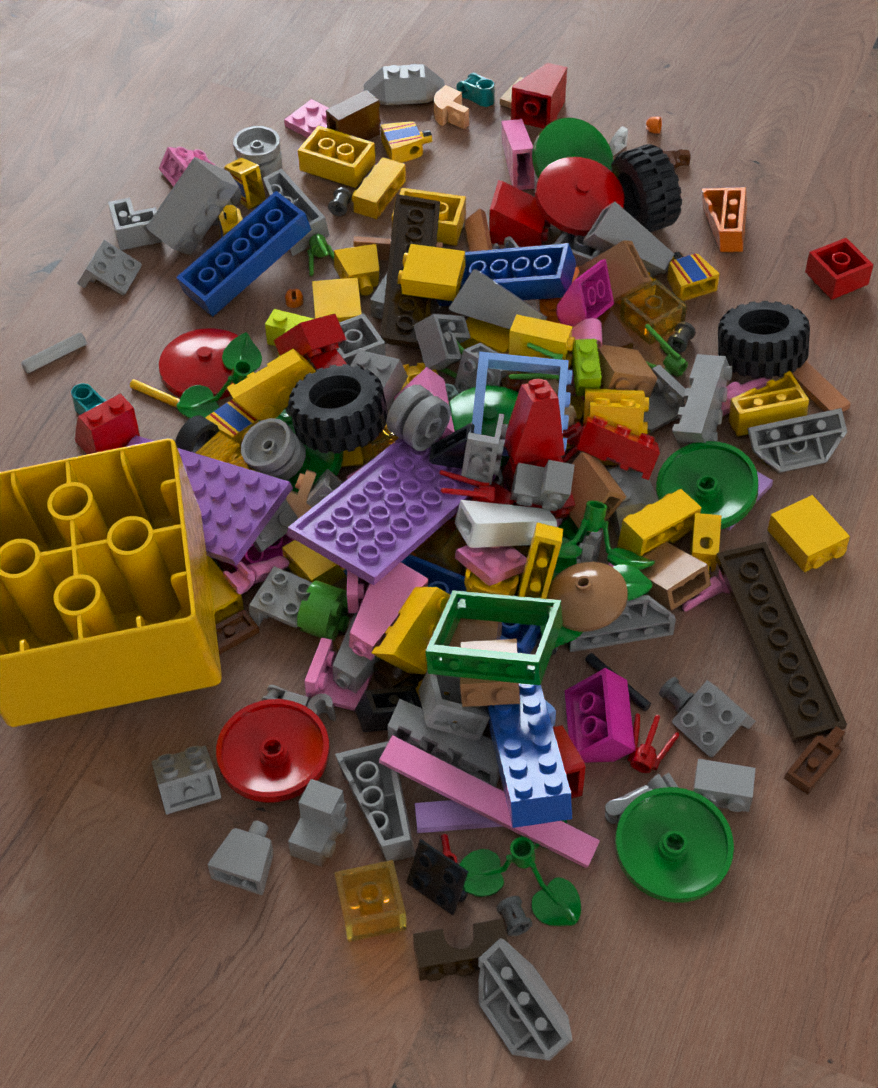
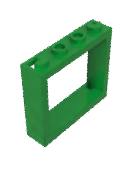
[425,591,563,685]

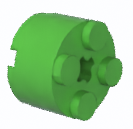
[297,580,349,641]

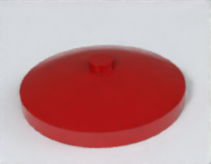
[535,157,624,236]
[159,328,238,400]
[216,699,330,803]

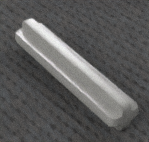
[21,333,86,373]

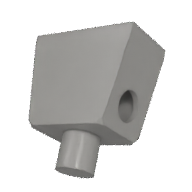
[208,821,274,895]

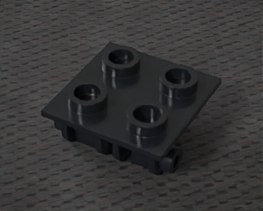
[406,839,469,916]

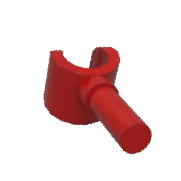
[441,834,457,863]

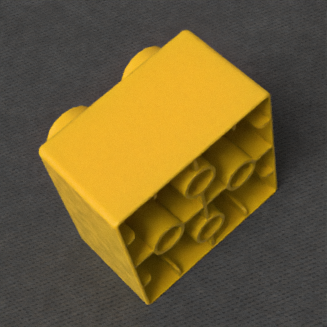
[0,438,222,727]

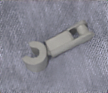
[261,685,336,721]
[605,773,679,824]

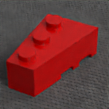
[576,415,660,481]

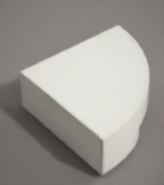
[609,126,628,156]

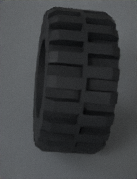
[610,144,682,233]
[718,301,810,379]
[288,364,388,454]

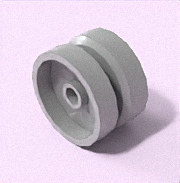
[233,126,282,179]
[386,385,451,451]
[241,418,306,481]

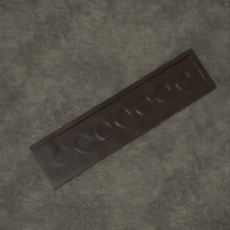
[380,194,440,349]
[715,542,847,742]

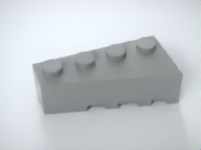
[672,354,732,448]
[335,741,415,863]

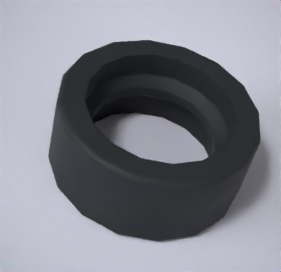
[175,415,219,453]

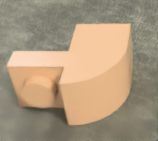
[434,85,469,129]
[286,469,316,519]

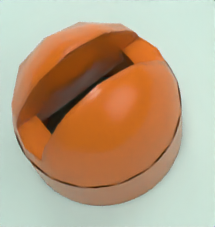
[646,116,662,134]
[285,288,304,308]

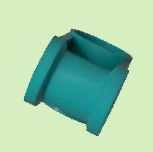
[456,72,495,107]
[71,383,107,415]

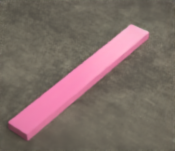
[379,735,600,869]

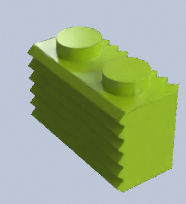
[572,339,602,396]

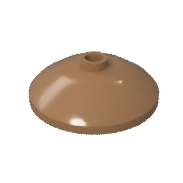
[547,562,628,632]

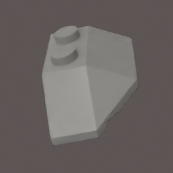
[364,64,445,105]
[747,408,847,473]
[605,465,659,539]
[569,595,676,652]
[478,938,573,1061]

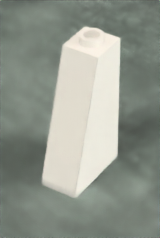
[455,500,557,548]

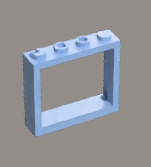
[472,352,572,456]

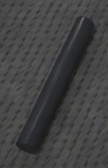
[585,653,651,711]

